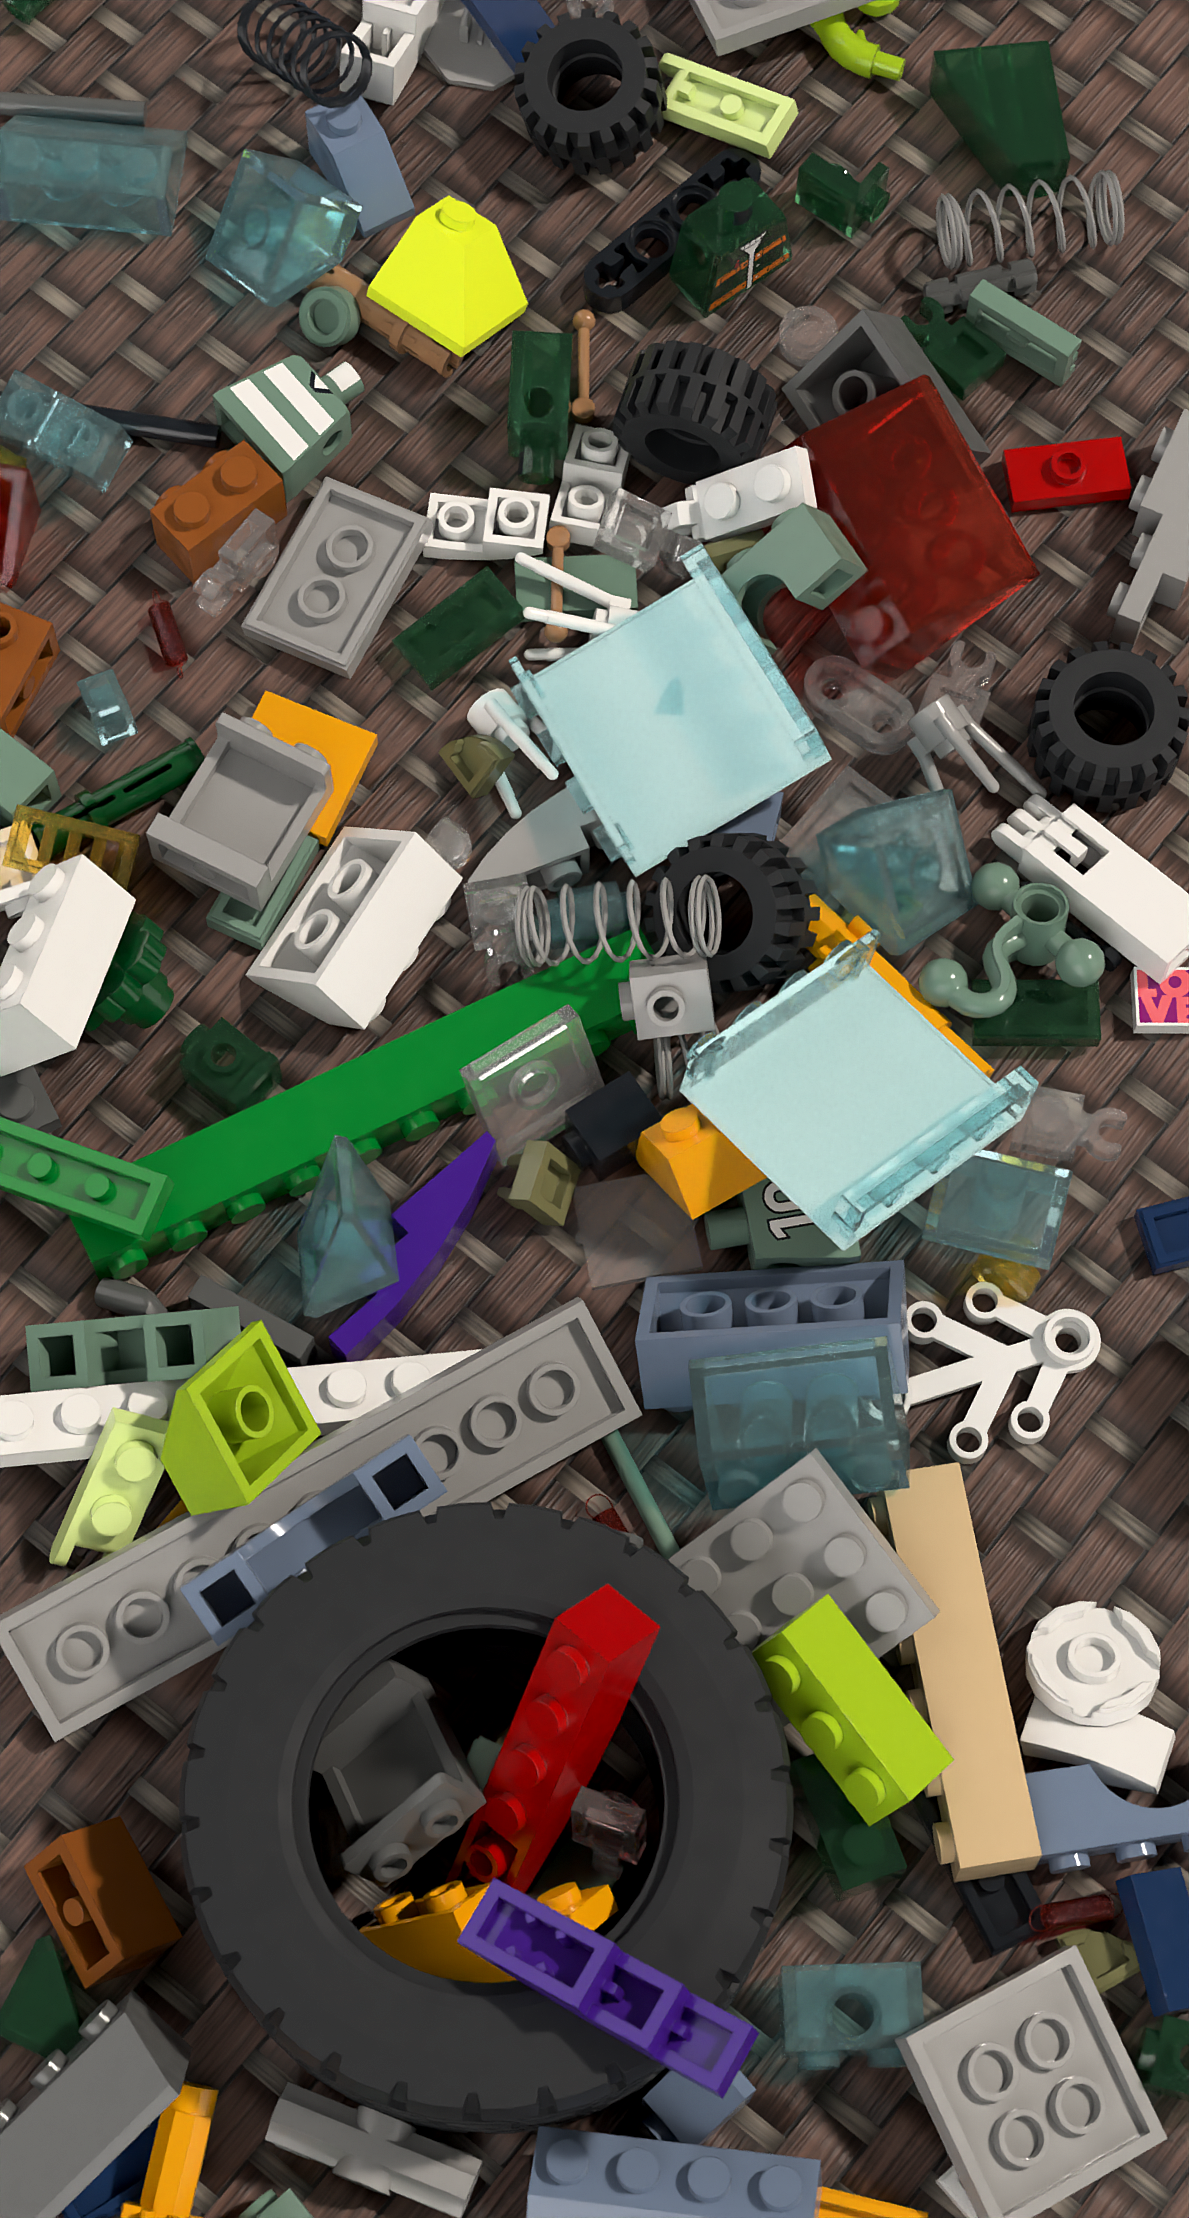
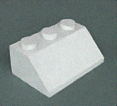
[246,826,463,1030]
[0,854,136,1077]

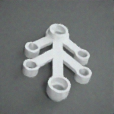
[858,1282,1101,1464]

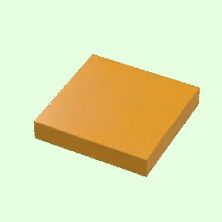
[252,690,378,847]

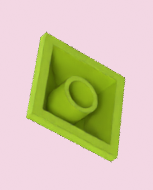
[160,1320,322,1516]

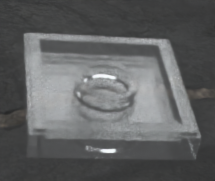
[459,1004,605,1167]

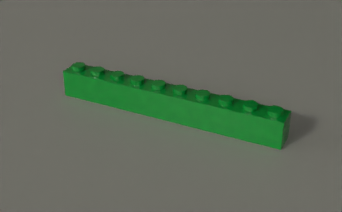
[67,926,655,1281]

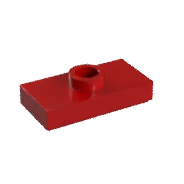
[1001,436,1132,512]

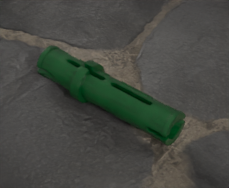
[29,737,205,861]

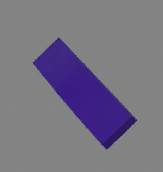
[328,1131,497,1363]
[457,1878,759,2099]

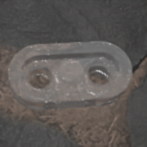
[802,656,915,755]

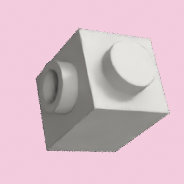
[618,952,715,1040]

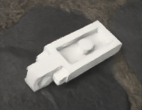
[655,446,817,543]

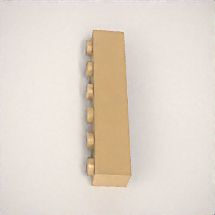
[868,1462,1042,1883]

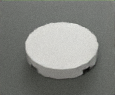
[1026,1601,1161,1726]

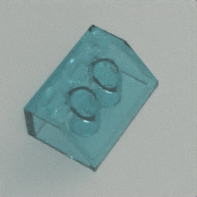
[0,115,188,237]
[689,1336,910,1510]

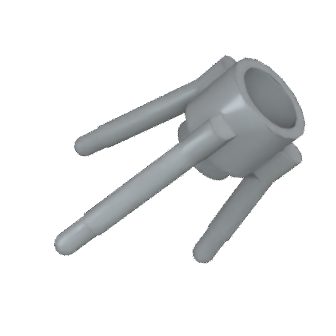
[907,694,1047,841]

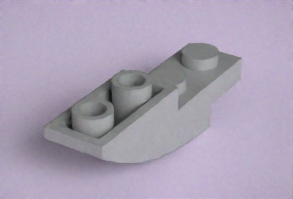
[1106,408,1189,649]
[468,781,617,915]

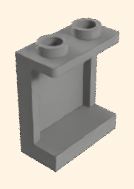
[146,713,334,911]

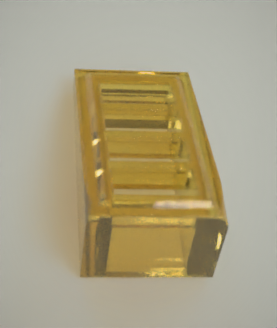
[2,804,141,892]

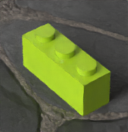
[751,1594,954,1826]

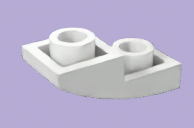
[549,424,631,549]
[423,488,550,560]
[1020,1696,1176,1795]

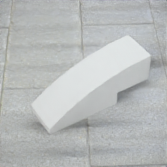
[340,0,445,106]

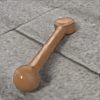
[571,309,596,424]
[544,526,570,643]

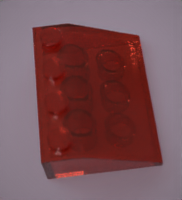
[781,374,1040,679]

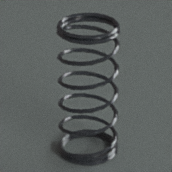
[237,0,372,109]

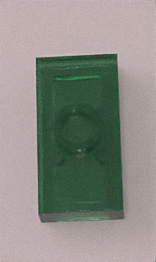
[392,566,525,691]
[970,979,1101,1047]

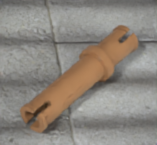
[304,254,464,378]

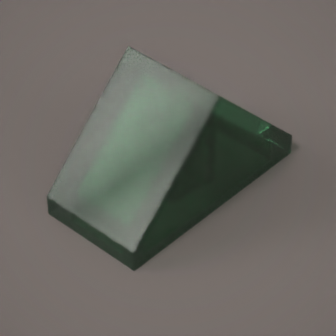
[0,1935,84,2060]

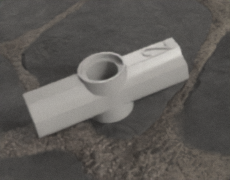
[265,2082,483,2218]

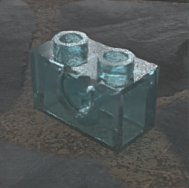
[0,369,133,494]
[778,1962,924,2070]

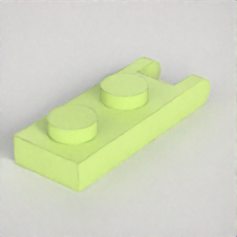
[658,53,798,159]
[50,1407,169,1567]

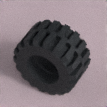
[514,9,667,175]
[612,340,778,485]
[1027,641,1189,813]
[644,833,820,993]

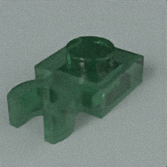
[901,296,1006,401]

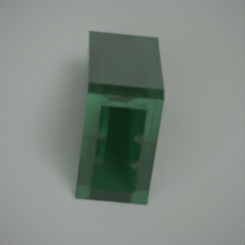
[928,40,1070,198]

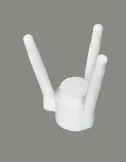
[515,552,646,661]
[467,688,565,819]

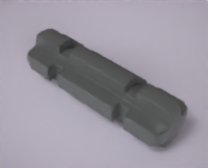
[923,258,1038,316]

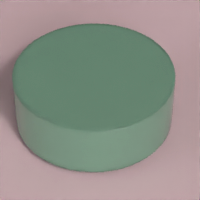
[299,286,361,347]

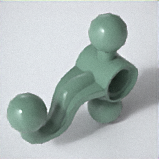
[918,862,1105,1019]

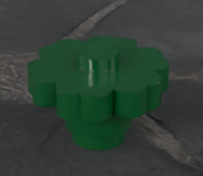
[84,911,174,1032]

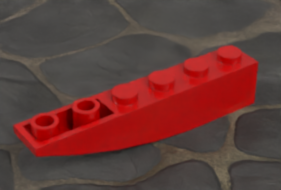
[445,1583,661,1894]

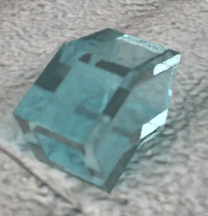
[77,669,138,746]

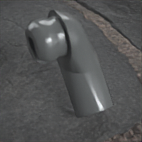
[95,1277,169,1316]

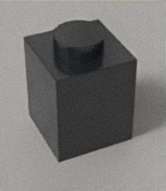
[561,1071,662,1182]

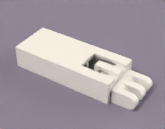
[991,794,1189,984]

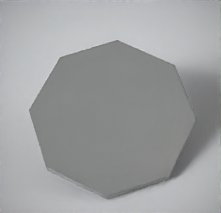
[423,0,515,91]

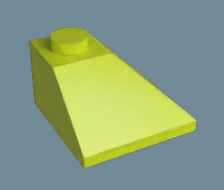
[366,195,528,357]

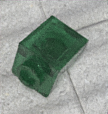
[795,152,890,238]

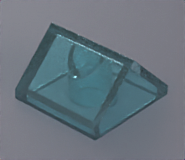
[297,1135,399,1318]
[921,1149,1073,1270]

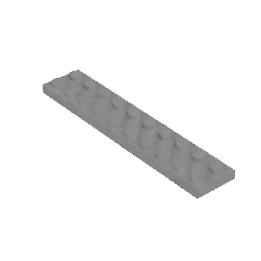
[0,1297,642,1742]

